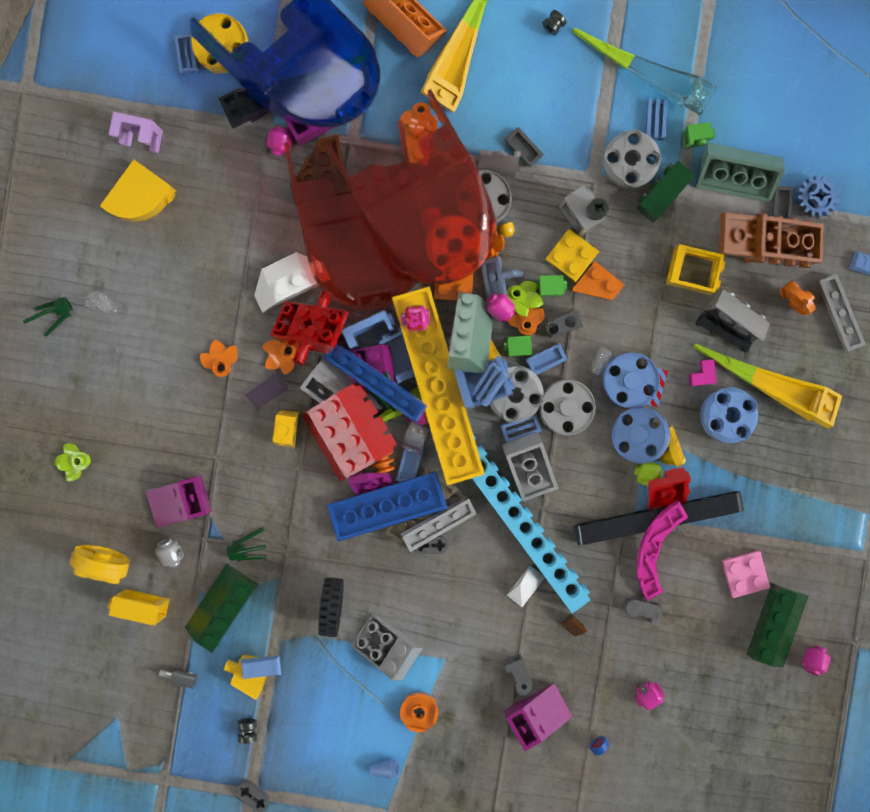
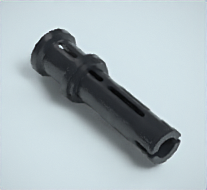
[695,311,752,353]

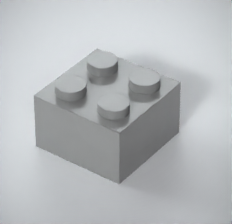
[559,185,605,237]

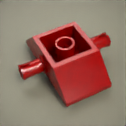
[270,290,348,365]

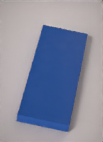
[327,471,448,542]

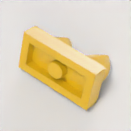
[652,425,686,467]

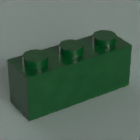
[636,161,696,223]

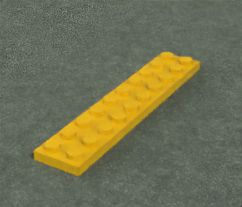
[392,287,485,485]

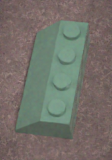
[695,142,785,202]
[447,292,493,374]

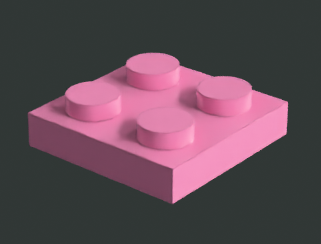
[721,550,770,598]

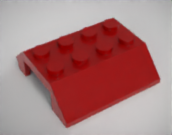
[302,383,397,481]

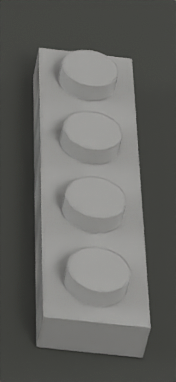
[817,274,866,352]
[400,496,476,552]

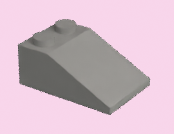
[502,432,559,501]

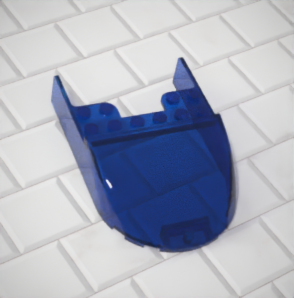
[190,0,380,127]

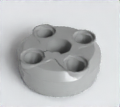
[603,129,661,189]
[456,170,512,229]
[489,365,544,422]
[539,380,596,435]

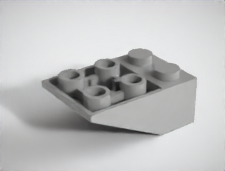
[300,356,351,403]
[351,614,423,681]

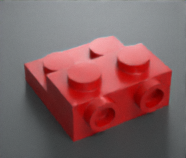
[647,467,691,511]

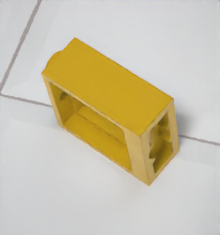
[666,244,725,295]
[108,589,170,626]

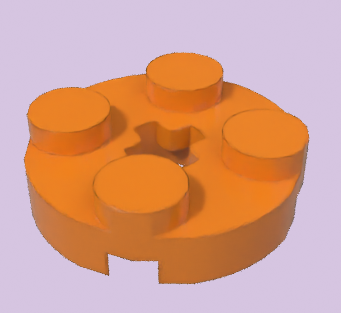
[780,280,816,316]
[400,692,438,732]

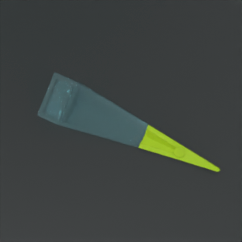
[572,28,717,116]

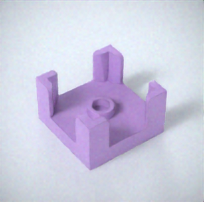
[108,112,163,153]

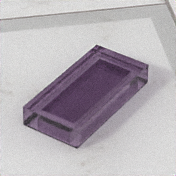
[246,372,288,410]

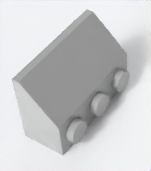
[704,289,770,343]

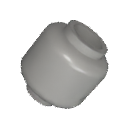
[155,538,184,568]

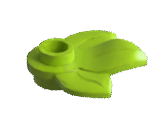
[507,281,543,317]
[54,443,91,482]

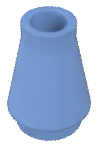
[370,759,399,779]

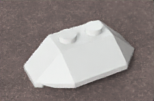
[254,252,331,313]

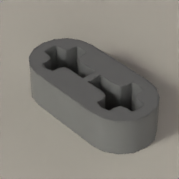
[414,535,448,554]
[236,780,270,812]

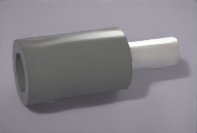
[159,669,197,689]

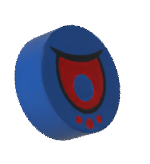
[589,736,609,755]

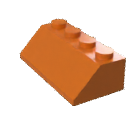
[362,0,447,58]

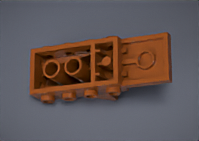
[719,212,824,268]

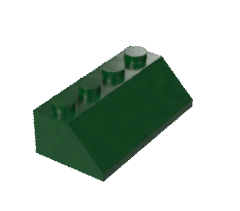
[185,564,258,653]
[746,583,809,668]

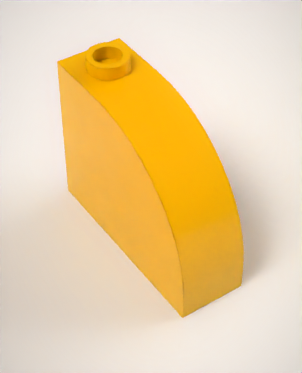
[100,159,176,222]

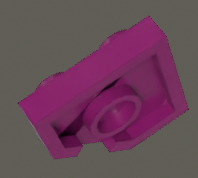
[348,472,393,496]

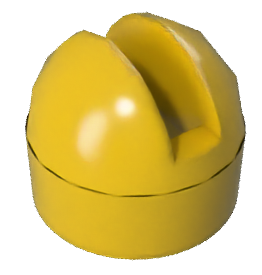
[498,222,514,237]

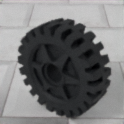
[318,577,344,637]

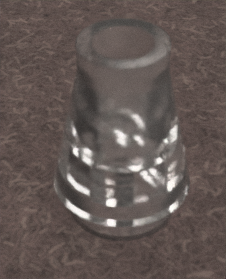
[589,346,614,376]

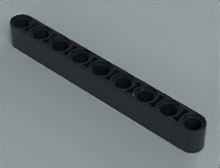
[574,491,744,545]

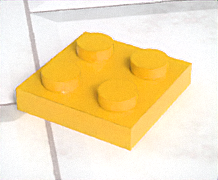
[545,229,599,283]

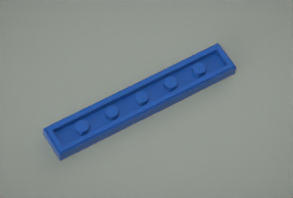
[324,342,428,422]

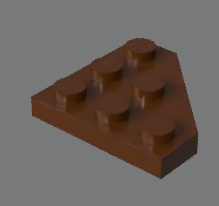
[290,135,351,205]

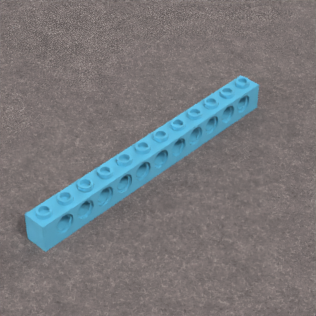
[472,435,591,614]

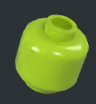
[634,462,664,487]

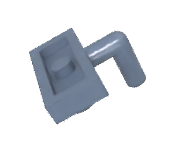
[480,257,524,299]

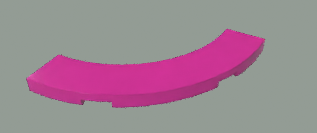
[636,500,688,601]

